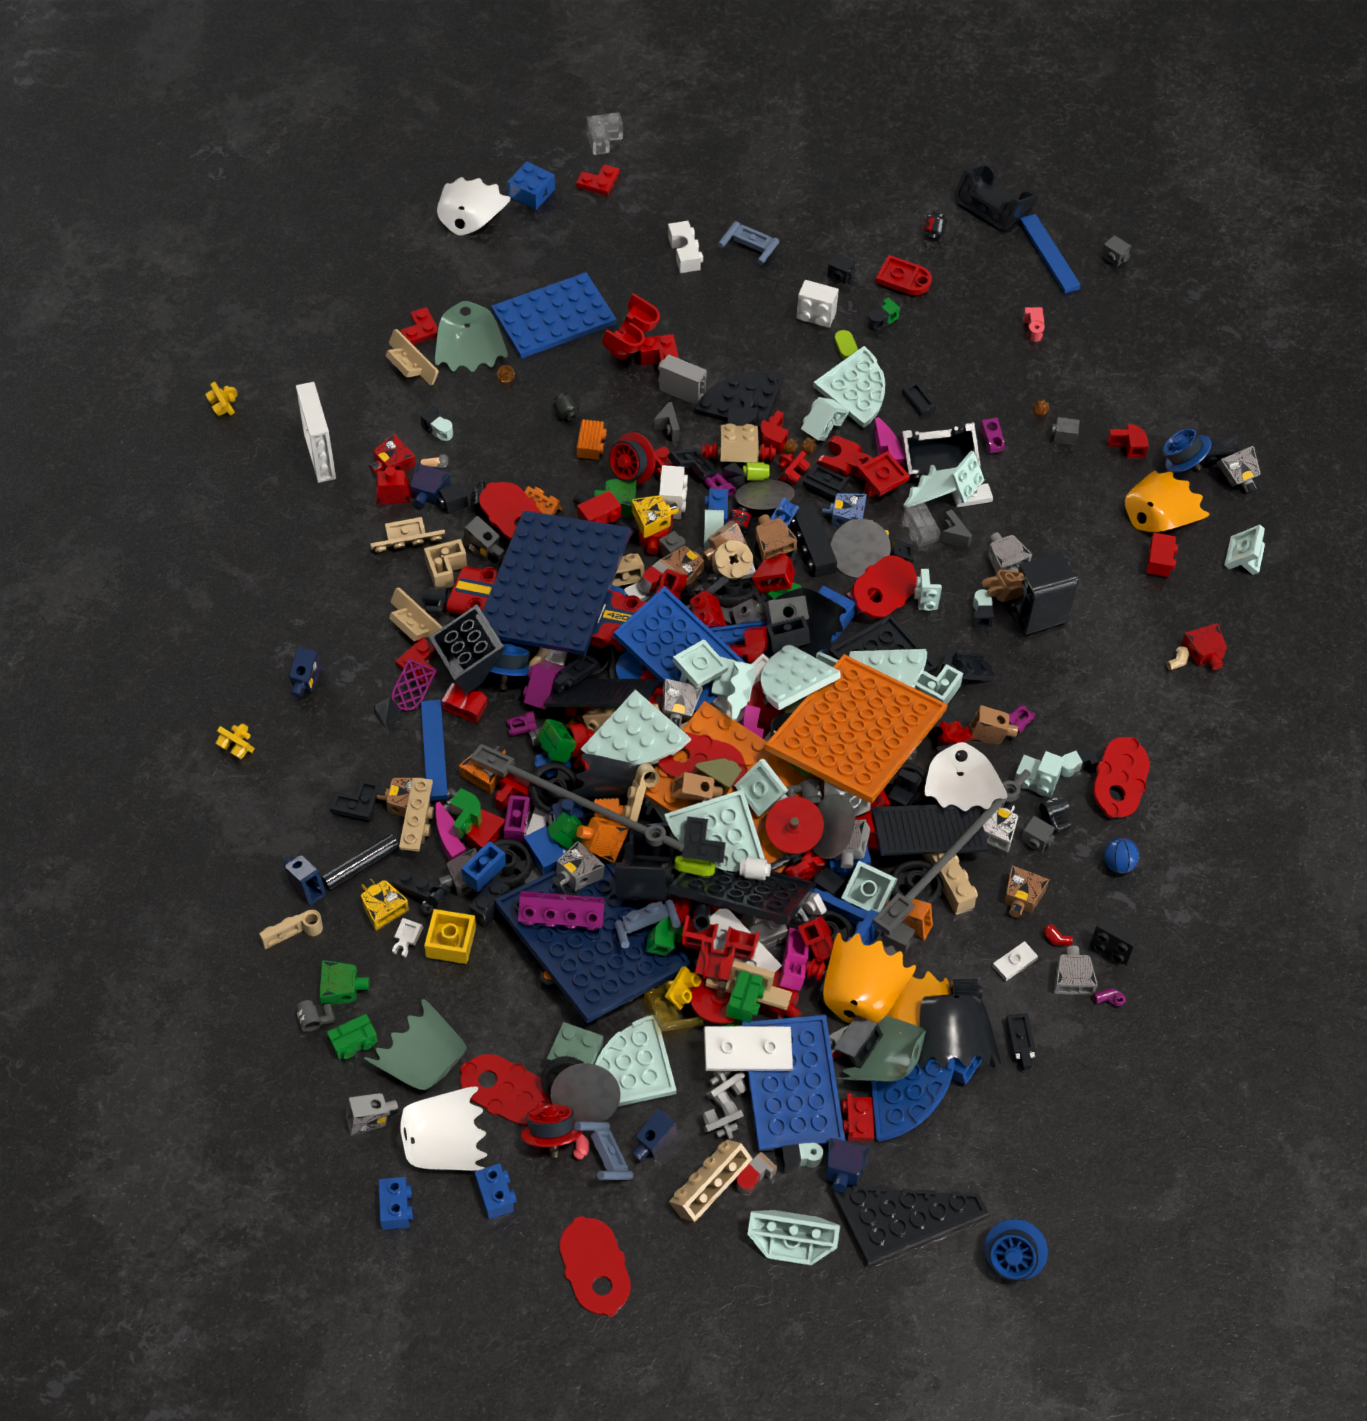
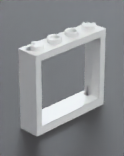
[296,382,336,483]

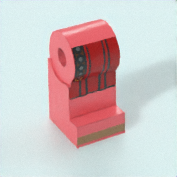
[1023,307,1044,342]

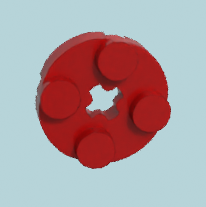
[784,854,825,880]

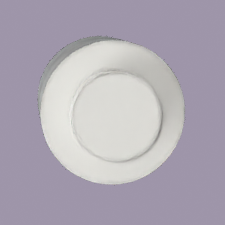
[740,858,771,880]

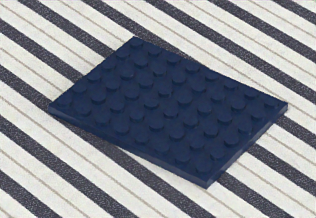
[482,510,632,655]
[494,852,692,1023]

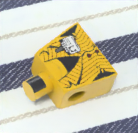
[632,495,679,538]
[361,879,409,931]

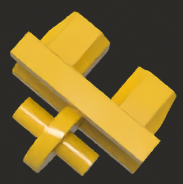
[205,381,238,416]
[216,724,255,759]
[665,967,702,1010]

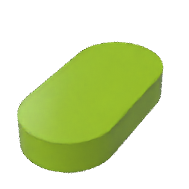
[835,330,858,360]
[674,855,715,876]

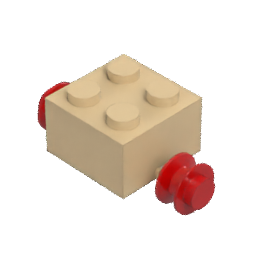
[702,424,776,462]

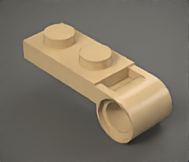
[622,763,659,822]
[259,910,323,949]

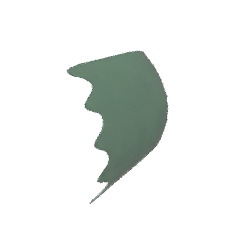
[435,301,507,372]
[364,999,467,1090]
[835,1016,926,1081]

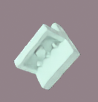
[1225,525,1265,575]
[672,640,729,688]
[734,759,789,817]

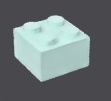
[841,861,898,914]

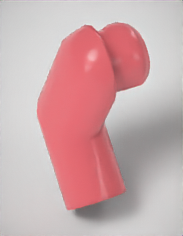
[573,1134,589,1160]

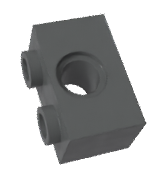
[763,596,809,625]

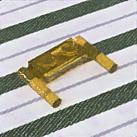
[644,979,703,1032]

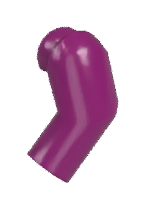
[1093,988,1126,1006]

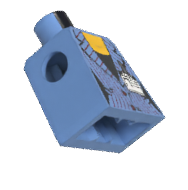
[822,494,866,528]

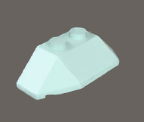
[748,1210,840,1265]

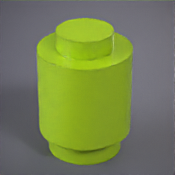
[742,462,769,481]

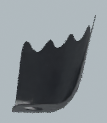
[775,588,846,658]
[572,754,647,807]
[919,993,1001,1069]

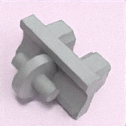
[705,1071,747,1107]
[702,1101,744,1140]

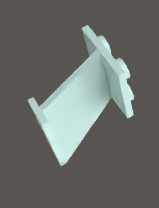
[903,451,984,509]
[711,657,756,721]

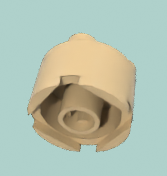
[712,540,753,580]

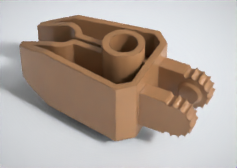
[982,570,1025,602]

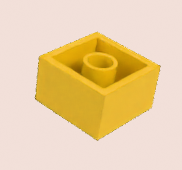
[425,909,476,964]

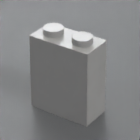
[658,354,707,405]

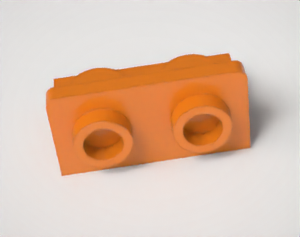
[525,486,563,515]

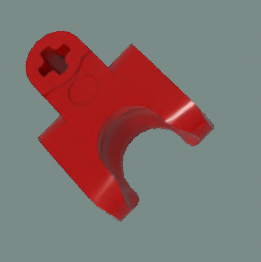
[816,436,873,480]

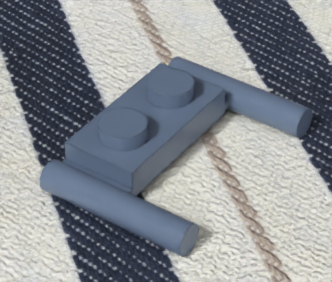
[718,221,779,265]
[614,900,681,948]
[574,1122,633,1180]

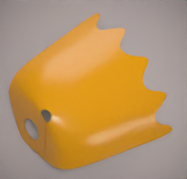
[1125,471,1209,532]
[823,933,916,1023]
[886,971,951,1034]

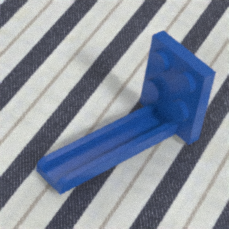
[813,888,879,946]

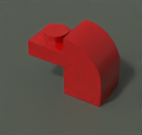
[760,410,789,455]
[1107,424,1149,458]
[730,626,769,662]
[495,773,531,812]
[798,917,834,962]

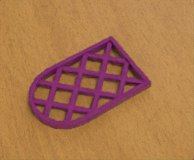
[392,659,437,711]

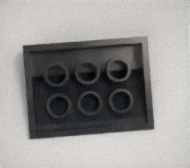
[429,605,505,694]

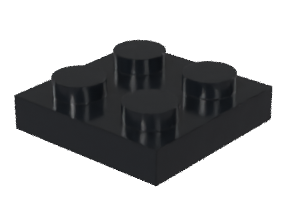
[680,573,729,602]

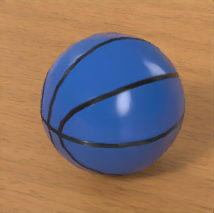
[1103,837,1140,873]

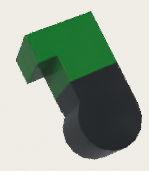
[868,297,900,331]

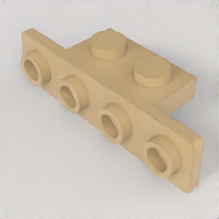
[386,329,439,385]
[370,517,445,552]
[389,588,443,641]
[399,778,434,851]
[705,960,792,1010]

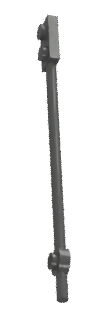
[470,744,684,851]
[872,769,1031,935]

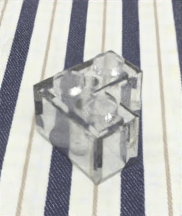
[587,112,623,155]

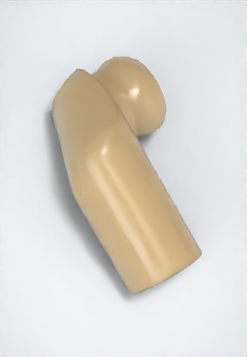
[1166,646,1189,671]
[529,648,549,667]

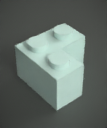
[801,397,850,441]
[915,664,963,704]
[1014,751,1065,798]

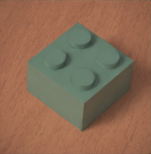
[547,1022,603,1074]

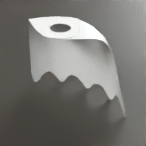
[437,177,511,235]
[925,742,1007,811]
[401,1087,487,1170]

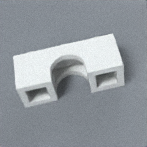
[668,221,703,273]

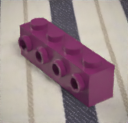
[518,891,604,930]

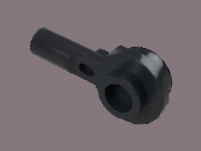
[770,852,806,872]

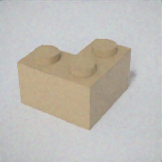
[424,539,467,588]

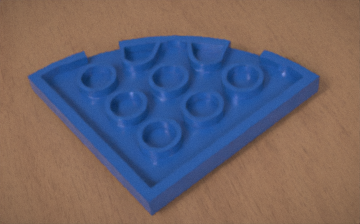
[871,1056,955,1142]

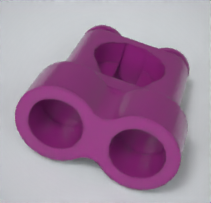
[705,473,736,496]
[1008,704,1036,734]
[507,711,537,736]

